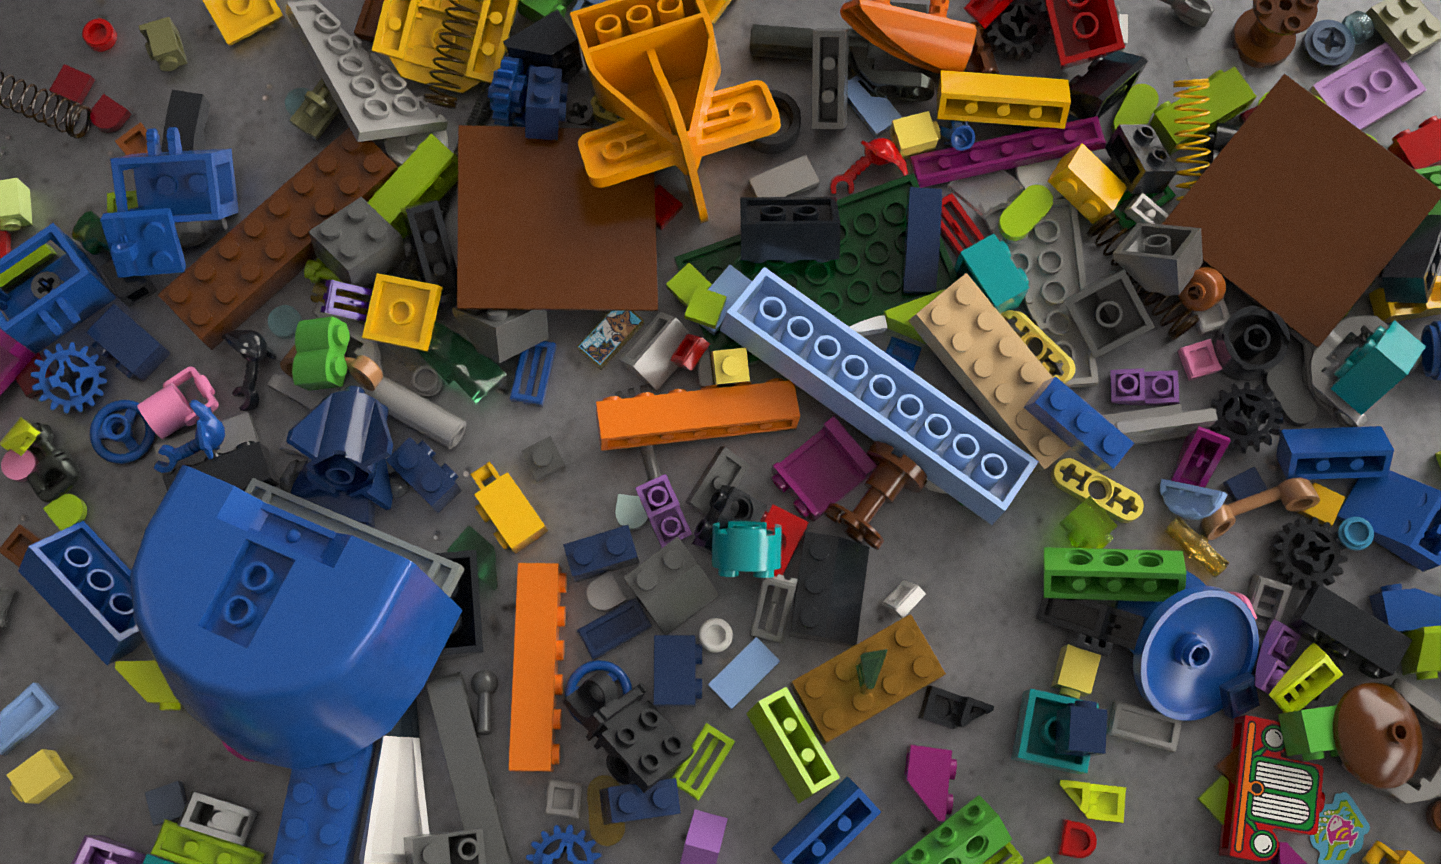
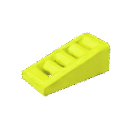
[1268,643,1343,713]

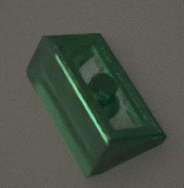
[855,649,888,695]

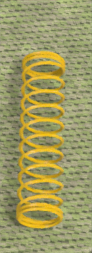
[1173,78,1211,201]

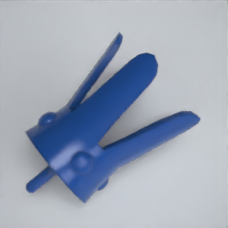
[939,120,975,151]

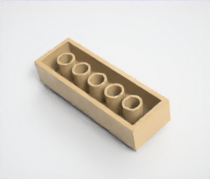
[908,273,1071,473]

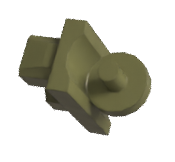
[289,78,340,140]

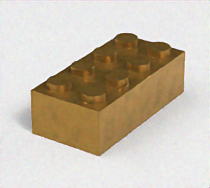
[790,614,946,744]

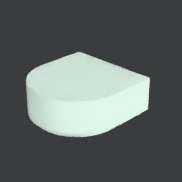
[615,494,648,531]

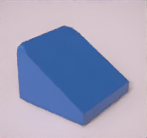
[885,336,922,372]

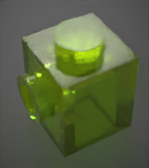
[1059,496,1118,549]

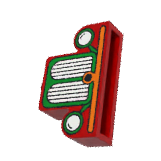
[1219,715,1325,862]

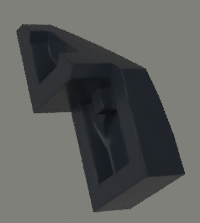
[918,686,994,729]

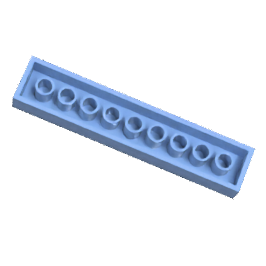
[720,267,1039,525]

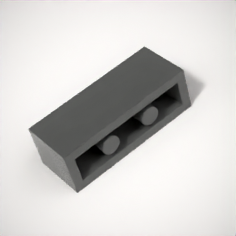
[812,28,849,129]

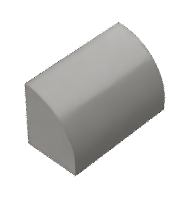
[618,312,691,391]

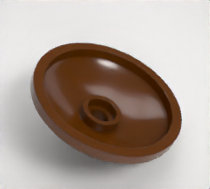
[1333,682,1423,789]

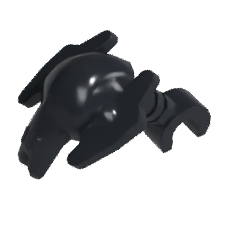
[222,330,277,411]

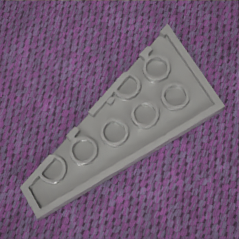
[286,0,448,142]
[979,198,1099,388]

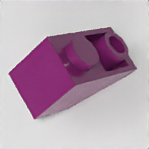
[903,745,957,822]

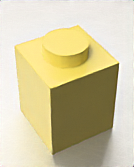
[889,111,941,160]
[710,348,750,385]
[1051,644,1101,699]
[7,749,73,804]

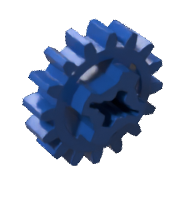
[488,56,528,127]
[30,342,107,414]
[526,825,602,864]

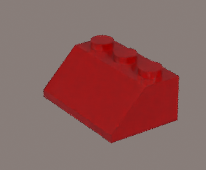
[1044,0,1125,70]

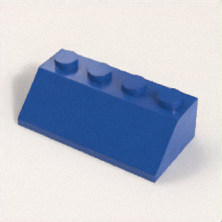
[18,521,145,666]

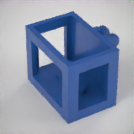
[110,127,239,222]
[0,223,118,354]

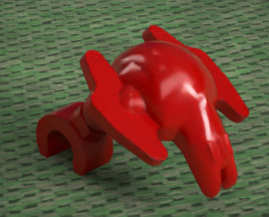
[829,138,908,194]

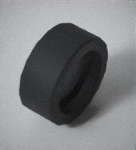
[747,90,801,154]

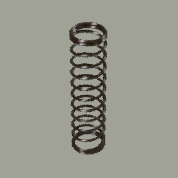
[423,0,483,109]
[0,70,92,139]
[1086,212,1200,340]

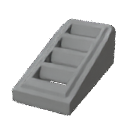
[1247,574,1292,647]

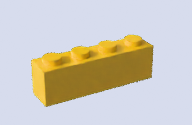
[937,70,1071,129]

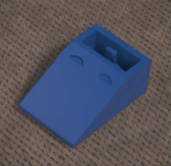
[1337,470,1441,572]

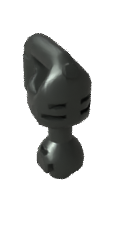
[27,422,81,502]

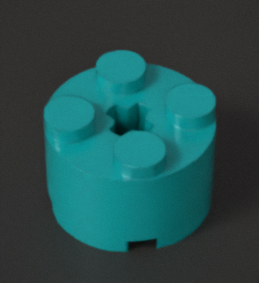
[712,521,782,578]

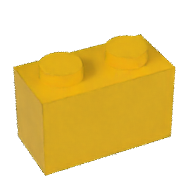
[1047,143,1127,224]

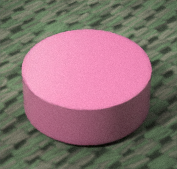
[1,449,39,482]

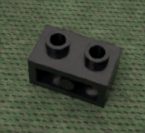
[1105,124,1178,194]

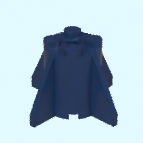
[286,386,393,511]

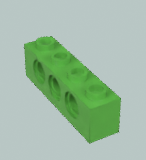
[1043,547,1187,602]
[891,795,1012,864]

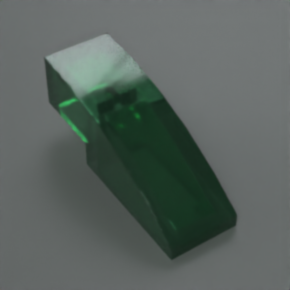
[415,321,507,403]

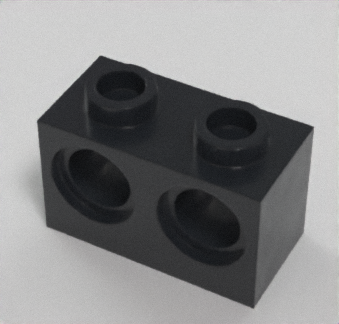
[692,485,767,555]

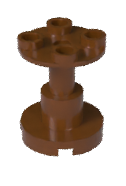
[1231,0,1319,68]
[824,441,928,550]

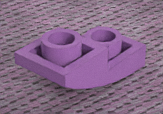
[1110,368,1179,406]
[635,474,692,548]
[1255,619,1301,694]

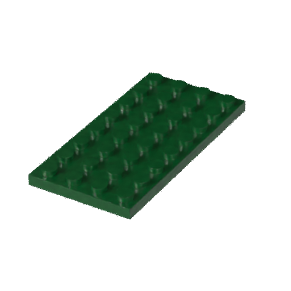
[674,173,959,367]

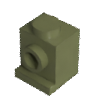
[138,17,188,71]

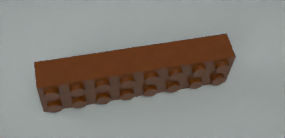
[157,128,398,350]

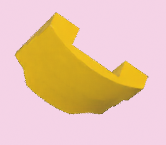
[372,0,519,94]

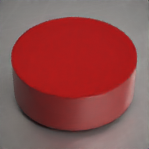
[82,18,117,52]

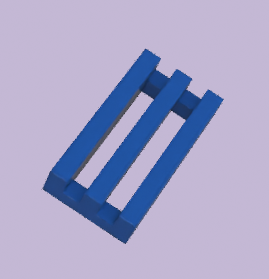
[510,341,557,407]

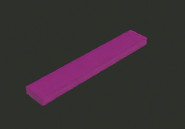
[910,116,1106,188]

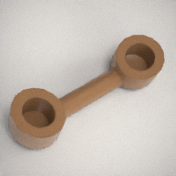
[280,345,383,391]
[1201,477,1320,540]

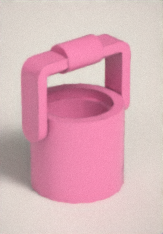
[137,366,219,440]

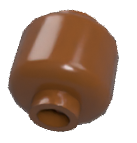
[1178,266,1226,312]

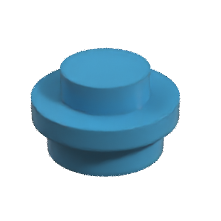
[1338,517,1374,551]

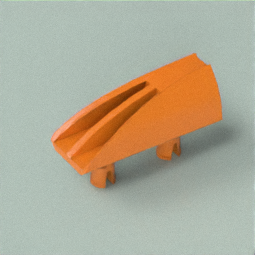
[840,0,977,74]

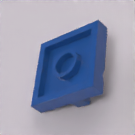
[100,208,186,278]

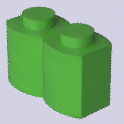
[292,316,350,391]

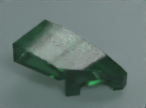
[446,525,498,591]

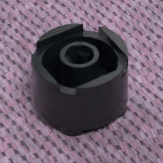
[1212,306,1290,381]

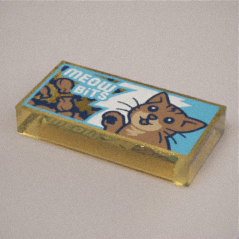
[576,311,645,370]

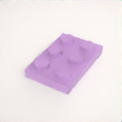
[1309,42,1427,131]

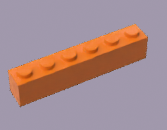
[596,378,800,451]
[509,563,567,772]

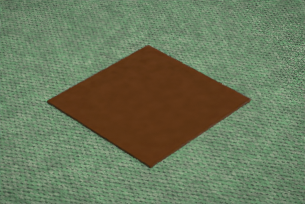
[1162,73,1441,348]
[457,125,658,311]

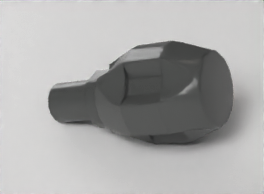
[1160,0,1215,27]
[174,218,227,248]

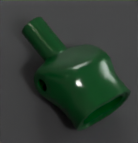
[72,211,110,255]

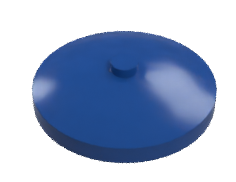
[1133,586,1259,721]

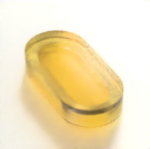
[587,775,625,846]

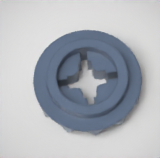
[1303,20,1355,68]

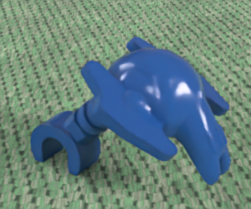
[154,400,225,473]

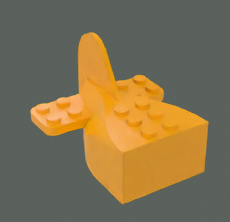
[570,0,781,224]

